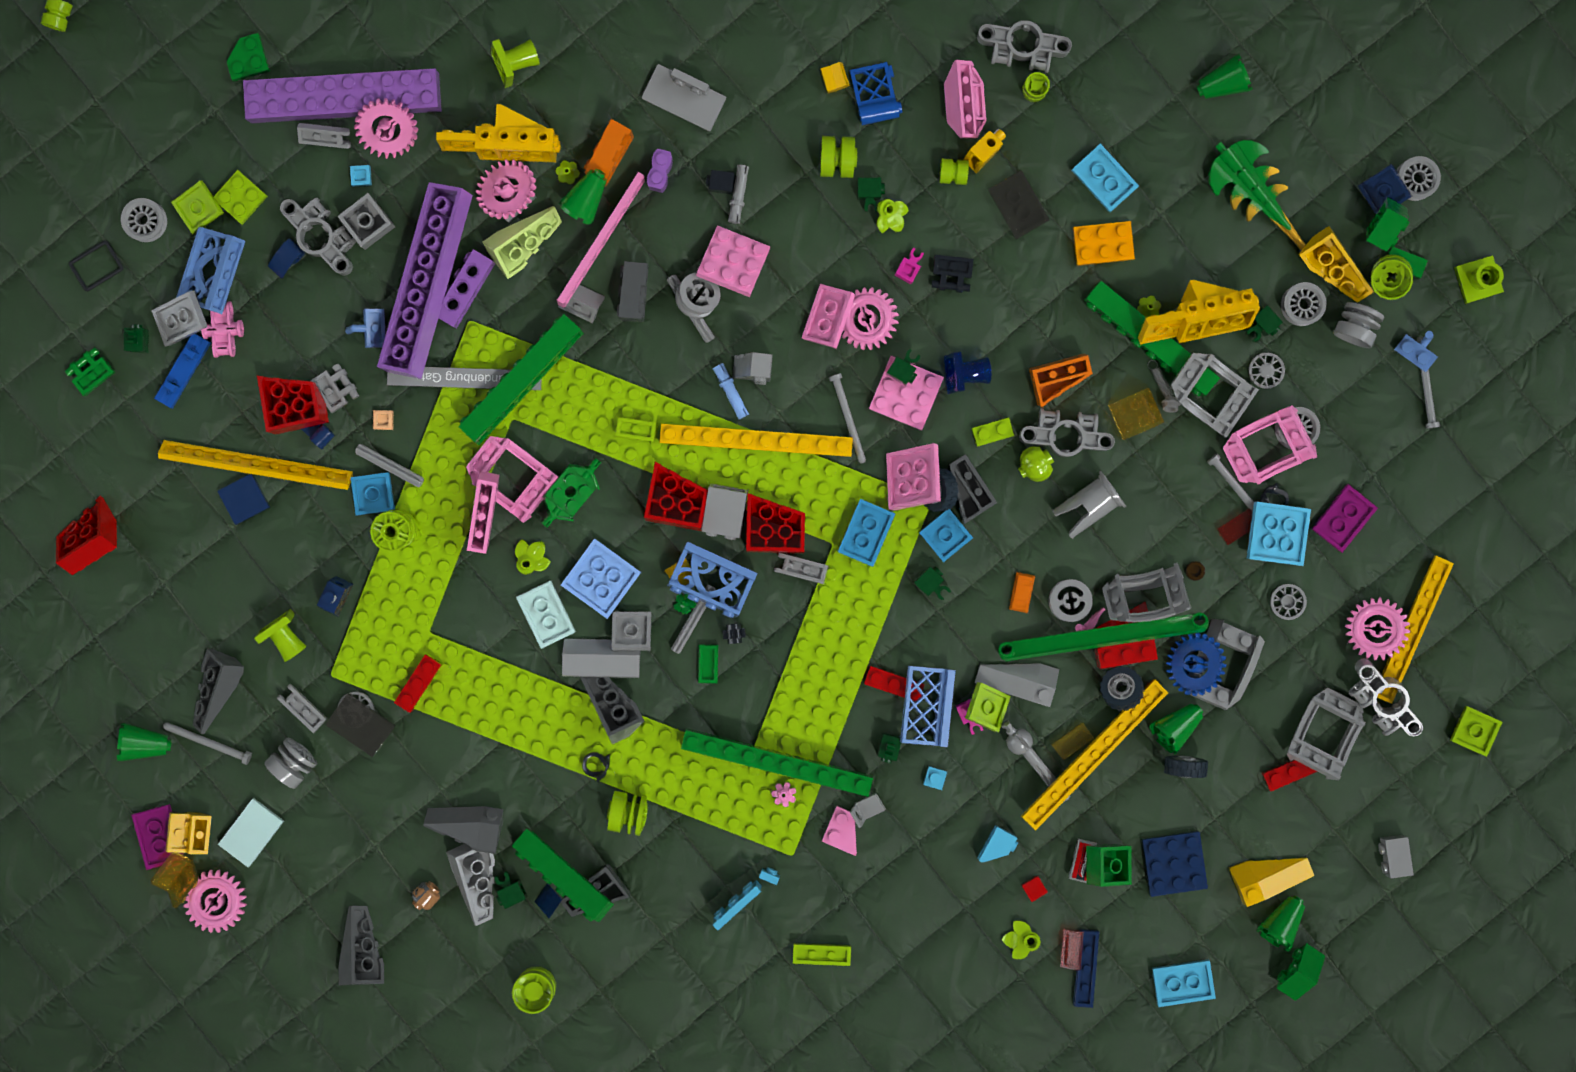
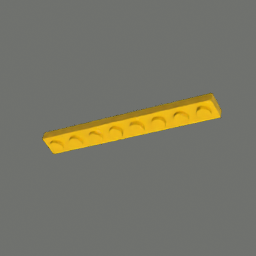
[1377,556,1454,704]

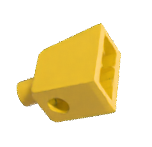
[963,129,1006,174]

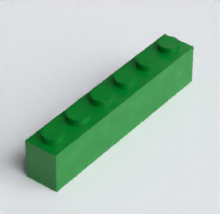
[512,828,614,922]

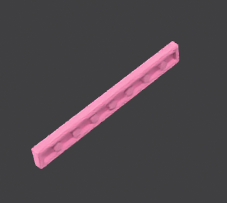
[557,172,645,308]

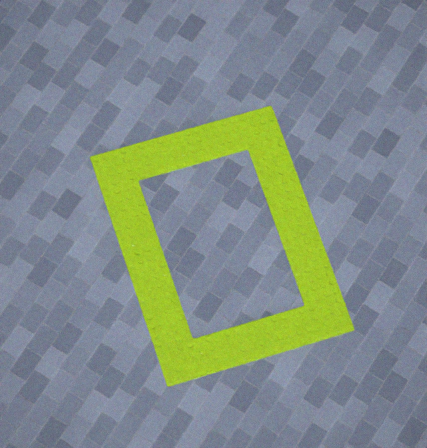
[331,321,928,856]

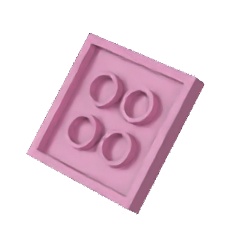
[696,226,771,297]
[869,356,944,431]
[886,443,941,511]

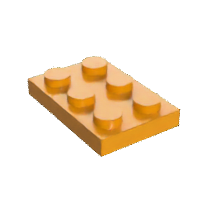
[1073,221,1135,266]

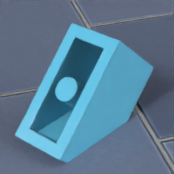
[977,825,1018,863]

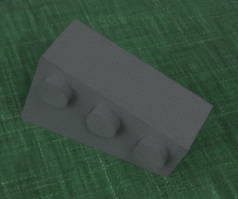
[617,261,649,323]
[948,454,997,524]
[561,863,631,917]

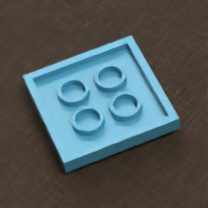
[1246,501,1311,566]

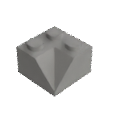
[337,193,395,250]

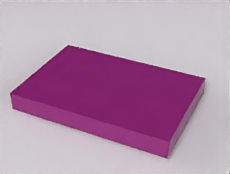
[1311,484,1378,553]
[131,804,185,870]

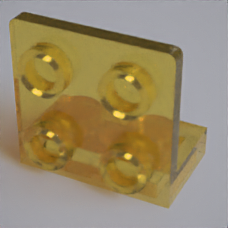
[1109,388,1164,440]
[151,852,198,909]

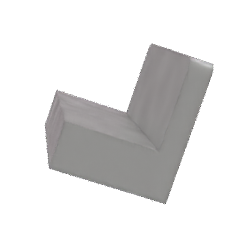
[558,285,605,323]

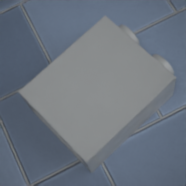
[702,483,748,540]

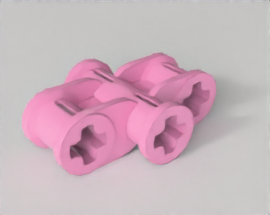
[201,301,244,358]

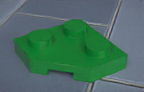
[227,33,270,82]

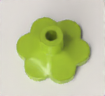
[556,161,580,184]
[1137,296,1161,318]

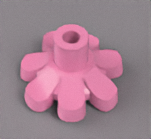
[771,782,797,807]

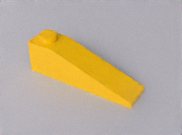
[1299,226,1374,303]
[1229,857,1314,907]

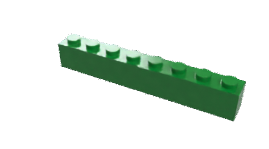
[1084,281,1220,397]
[458,314,584,446]

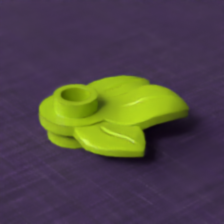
[877,199,909,233]
[515,540,551,575]
[1002,920,1041,959]

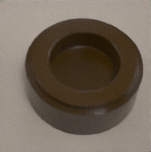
[1185,561,1205,581]

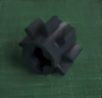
[722,624,746,644]

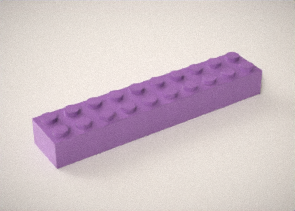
[243,69,442,123]
[377,182,473,379]

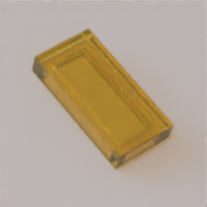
[1051,722,1094,761]

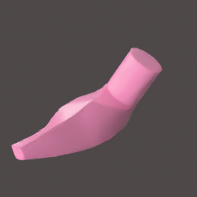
[1075,608,1105,631]

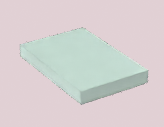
[516,580,576,649]
[218,798,284,868]

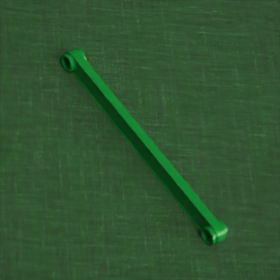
[998,613,1209,662]

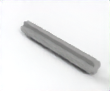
[667,275,714,343]
[355,444,424,487]
[671,585,716,654]

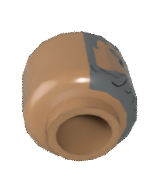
[411,881,440,910]

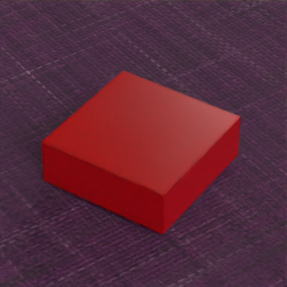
[1021,875,1048,902]

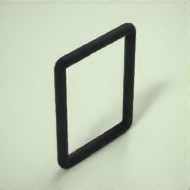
[69,240,124,292]

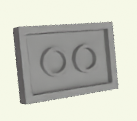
[152,291,208,347]

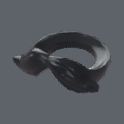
[1260,483,1289,506]
[582,752,610,782]

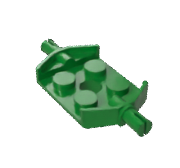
[541,458,601,528]

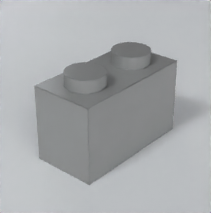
[1378,835,1413,878]

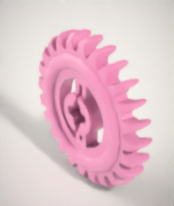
[354,98,418,159]
[476,160,536,219]
[842,287,899,350]
[1345,597,1410,661]
[183,869,247,933]

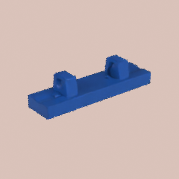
[154,333,211,409]

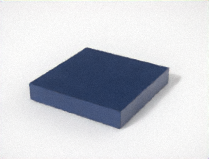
[1358,164,1412,214]
[217,474,270,525]

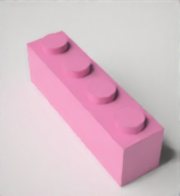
[467,471,500,554]

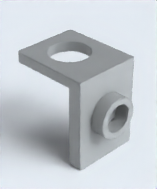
[850,793,886,828]

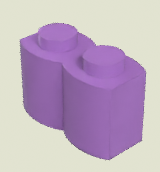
[647,149,673,193]

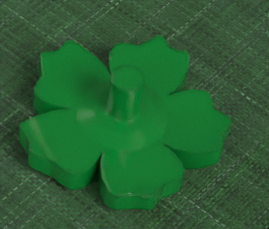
[673,594,697,615]

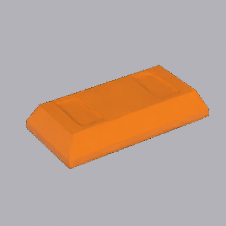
[1009,572,1035,613]

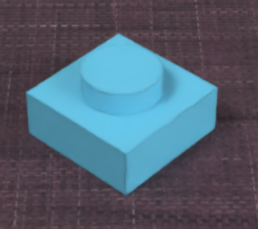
[350,165,372,187]
[923,766,947,790]
[759,867,780,885]

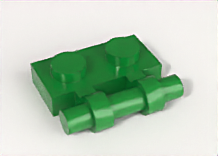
[65,347,115,396]

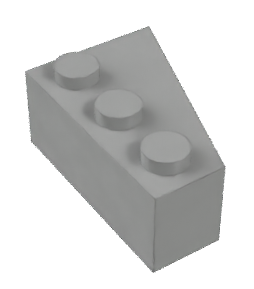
[732,353,773,385]

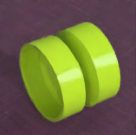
[820,136,857,178]
[512,967,556,1014]

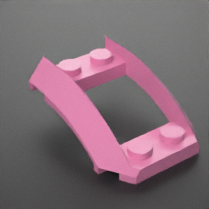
[1223,405,1317,485]
[466,436,558,523]

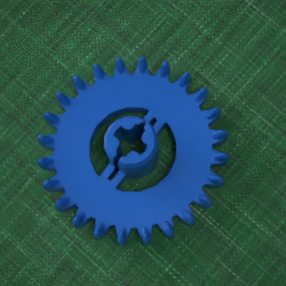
[1166,633,1226,696]

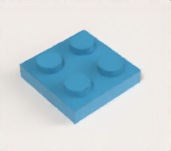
[351,472,395,516]
[919,509,973,562]

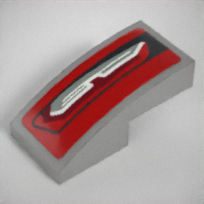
[1069,838,1097,883]

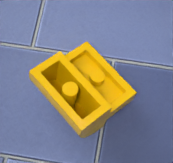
[166,812,211,854]

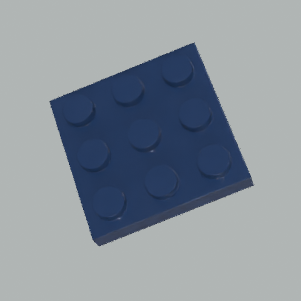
[1142,831,1208,897]

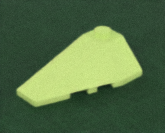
[483,206,562,279]

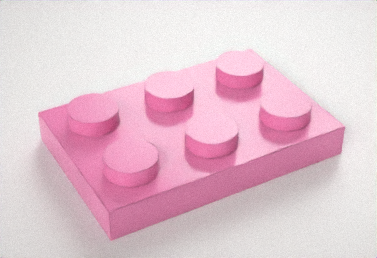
[802,284,855,349]

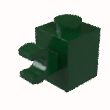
[858,178,885,212]
[1245,305,1283,342]
[124,324,149,353]
[886,349,920,386]
[914,566,951,600]
[877,733,901,763]
[495,871,528,909]

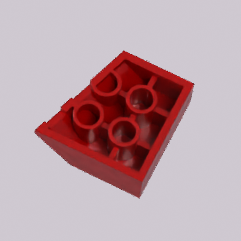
[257,376,329,434]
[644,461,708,531]
[746,493,805,553]
[1094,602,1158,669]

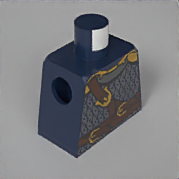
[317,576,354,617]

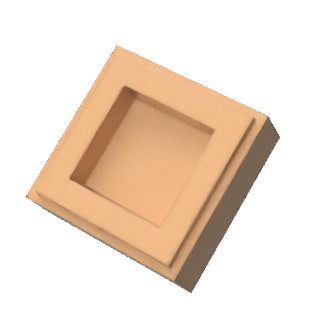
[373,410,394,430]

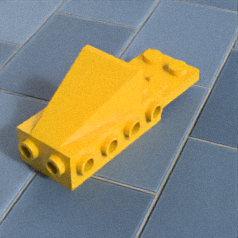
[436,104,561,162]
[1138,280,1260,345]

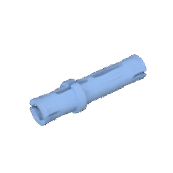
[712,363,749,420]

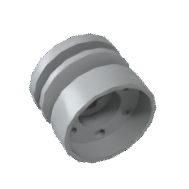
[1333,302,1385,348]
[264,738,317,789]

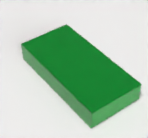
[1388,247,1428,279]
[698,644,718,683]

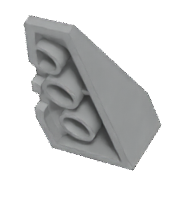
[974,663,1059,707]
[446,844,495,926]

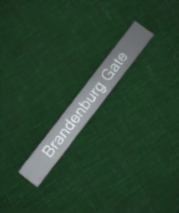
[387,367,542,390]

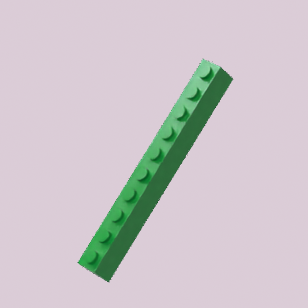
[681,728,873,797]

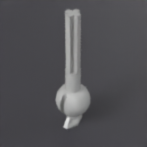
[1001,720,1070,803]

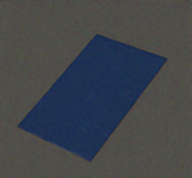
[534,883,562,919]

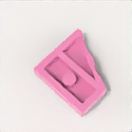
[822,806,857,856]

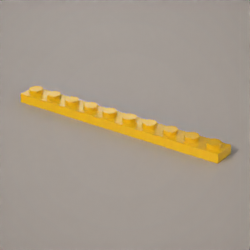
[660,424,853,457]
[158,440,353,490]
[1021,679,1168,831]

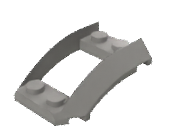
[1171,353,1259,437]
[1102,563,1192,622]
[1188,619,1265,710]
[1287,688,1366,780]

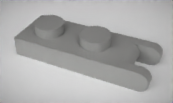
[297,123,351,149]
[774,553,829,585]
[276,684,328,733]

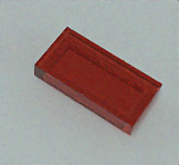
[1217,508,1253,545]
[1060,928,1084,970]

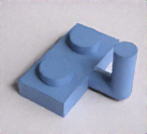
[345,309,385,348]
[1394,331,1438,373]

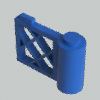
[850,62,902,125]

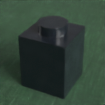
[706,170,735,195]

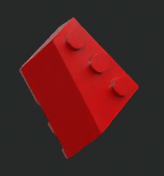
[56,495,117,575]

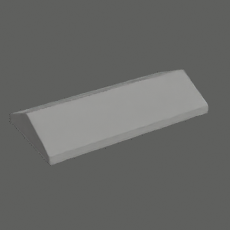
[562,639,641,678]

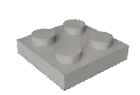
[611,612,651,651]

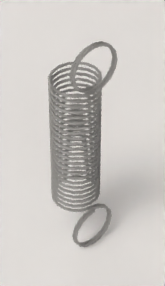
[1148,360,1173,398]

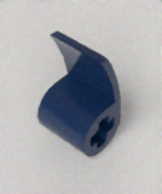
[268,238,305,278]
[301,424,335,449]

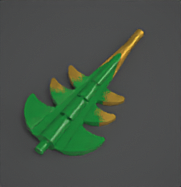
[1208,140,1306,250]

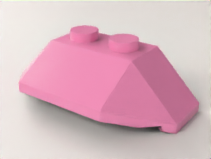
[944,60,986,139]

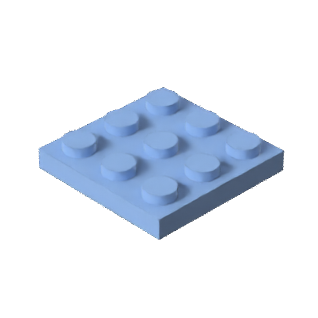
[561,539,641,619]

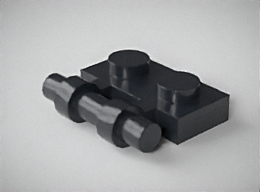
[932,255,974,293]

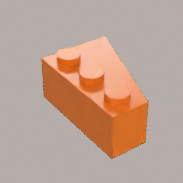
[584,119,634,187]
[1029,354,1093,408]

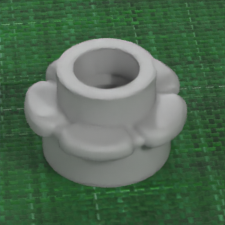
[1161,396,1181,413]

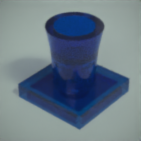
[944,352,992,394]

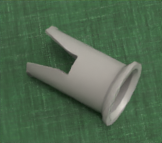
[1052,470,1126,539]

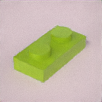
[616,417,657,442]
[972,418,1014,447]

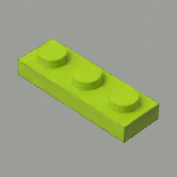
[793,943,851,966]

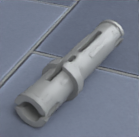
[728,165,749,224]

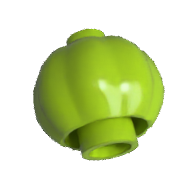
[1018,446,1054,482]

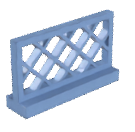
[900,666,955,747]

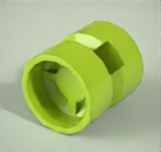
[40,0,73,32]
[1022,72,1050,102]
[939,158,969,185]

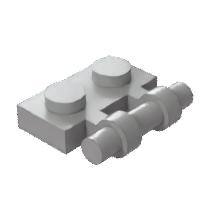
[310,363,359,413]

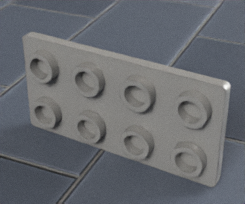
[642,64,726,132]

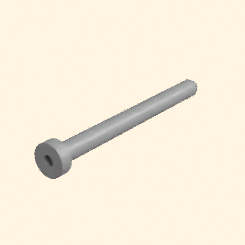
[1416,337,1440,429]
[828,373,866,464]
[1207,453,1254,513]
[163,723,252,765]

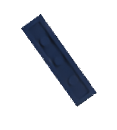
[1073,929,1099,1008]

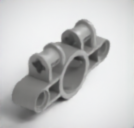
[977,21,1072,73]
[280,198,356,276]
[1019,408,1115,457]
[1349,658,1423,737]

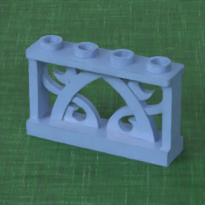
[176,227,245,314]
[667,542,758,618]

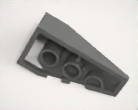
[193,648,244,734]
[580,677,644,744]
[423,806,503,854]
[339,906,384,986]

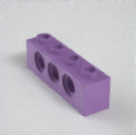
[439,249,496,329]

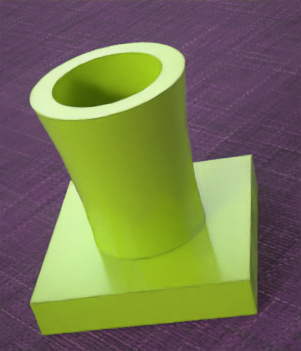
[491,39,540,88]
[1454,255,1504,304]
[254,609,307,662]

